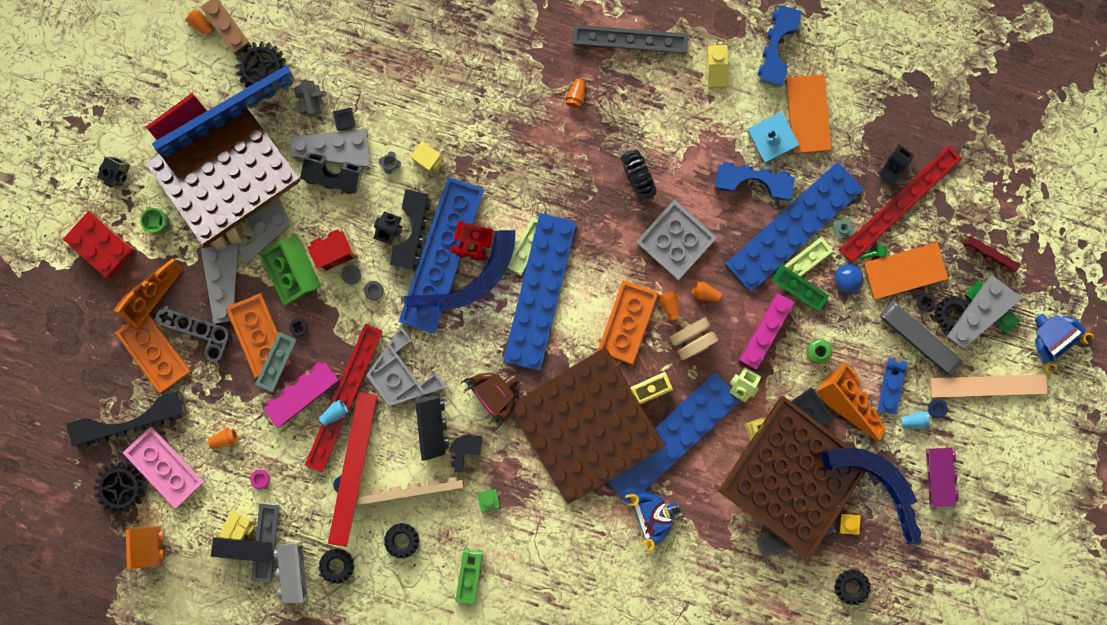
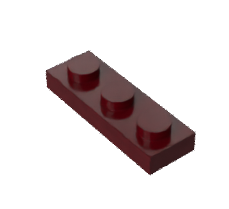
[963,236,1021,273]

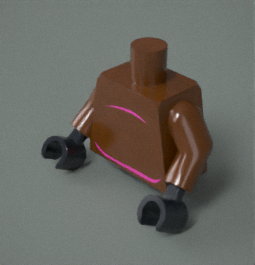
[460,372,519,430]

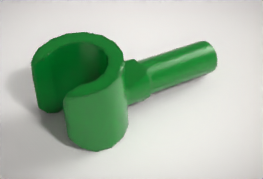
[861,246,887,259]

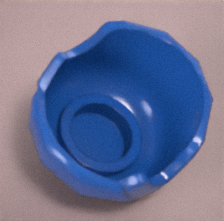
[834,264,863,295]

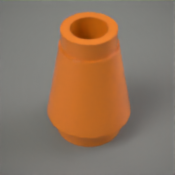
[185,9,214,36]
[565,79,586,109]
[692,281,722,303]
[659,290,680,320]
[208,428,238,449]

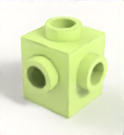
[729,367,761,402]

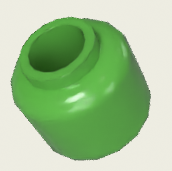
[806,339,832,364]

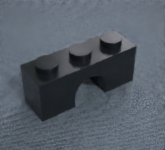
[300,152,364,194]

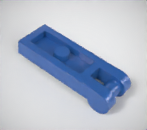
[877,358,907,415]

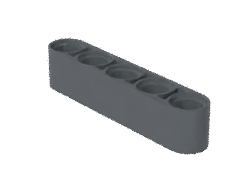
[879,301,963,377]

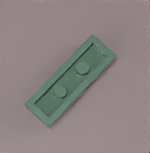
[255,332,297,392]

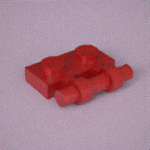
[451,221,494,261]

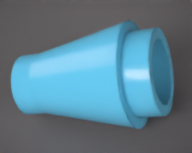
[319,400,349,427]
[901,410,930,429]

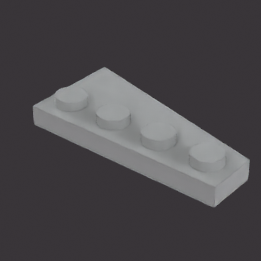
[290,129,370,167]
[201,243,240,324]
[946,275,1022,349]

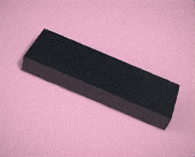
[210,536,272,563]

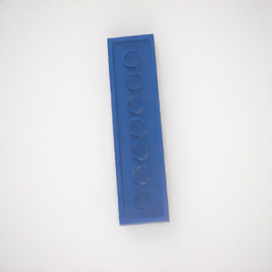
[152,65,295,158]
[725,162,864,292]
[398,177,484,334]
[503,213,577,370]
[607,372,741,504]

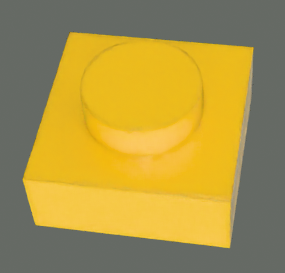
[839,514,861,535]

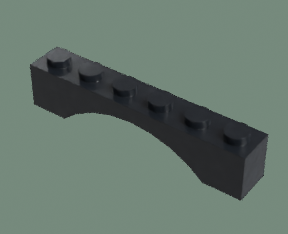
[66,391,187,449]

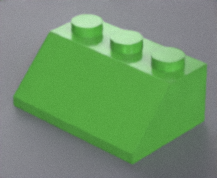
[259,235,322,306]

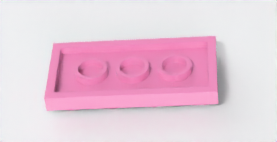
[123,426,204,509]

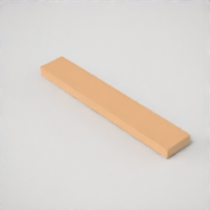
[930,375,1047,397]

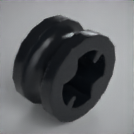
[916,293,935,311]
[289,318,308,336]

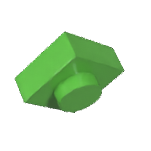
[477,489,500,512]

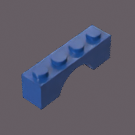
[757,5,802,87]
[714,162,795,201]

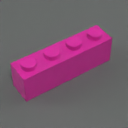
[738,293,794,370]
[263,362,341,428]

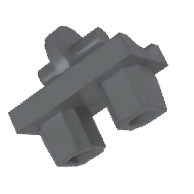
[294,79,327,115]

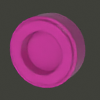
[250,470,270,489]

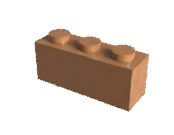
[200,0,252,57]

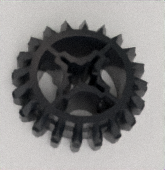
[235,41,286,88]
[621,149,657,201]
[94,462,147,514]

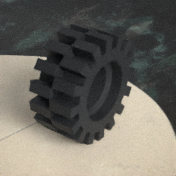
[935,296,968,331]
[384,523,420,559]
[318,548,355,584]
[834,569,871,605]

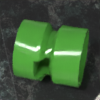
[140,208,170,235]

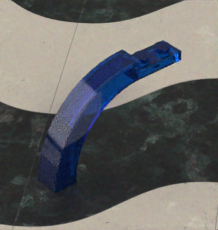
[401,230,516,310]
[819,448,922,544]

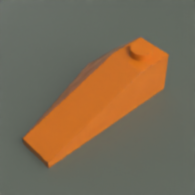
[113,258,184,329]
[816,361,886,442]

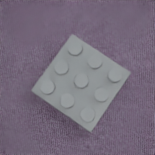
[636,199,717,280]

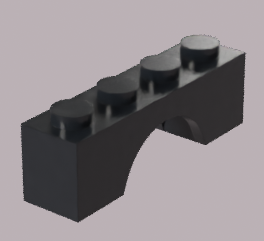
[390,189,431,270]

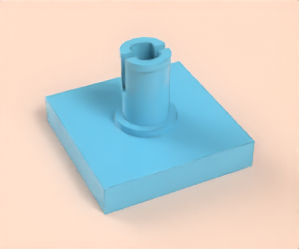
[748,111,800,163]

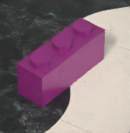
[926,447,959,507]

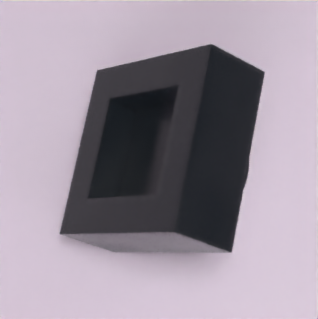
[333,108,356,131]

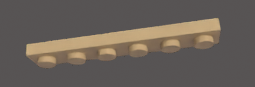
[356,477,464,505]

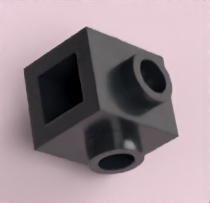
[97,157,130,187]
[373,211,403,245]

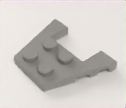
[238,197,291,265]
[366,326,447,406]

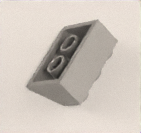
[274,541,308,603]

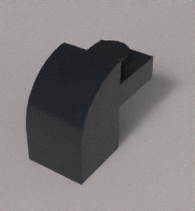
[878,144,914,186]
[449,435,482,473]

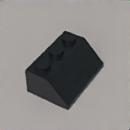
[415,394,449,461]

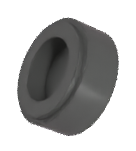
[342,265,361,285]
[364,281,384,300]

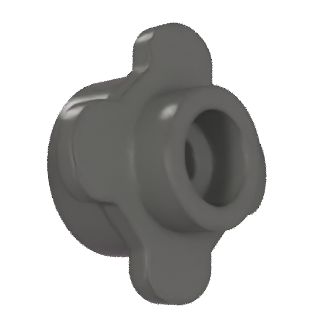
[379,151,401,174]

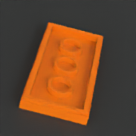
[786,74,832,154]
[863,242,948,300]
[598,280,659,365]
[225,293,291,378]
[115,314,192,395]

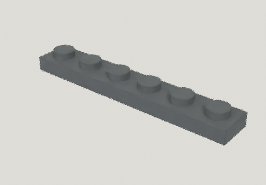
[573,24,688,54]

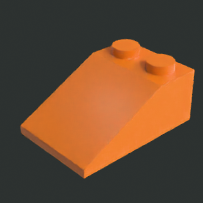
[126,526,165,569]

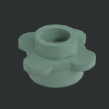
[833,217,854,239]

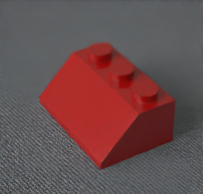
[145,92,208,140]

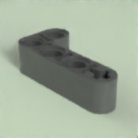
[156,309,231,362]

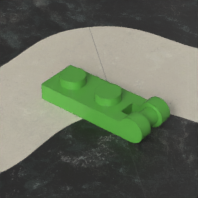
[455,548,483,604]

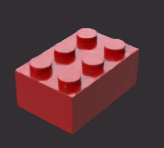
[63,211,136,279]
[307,230,358,272]

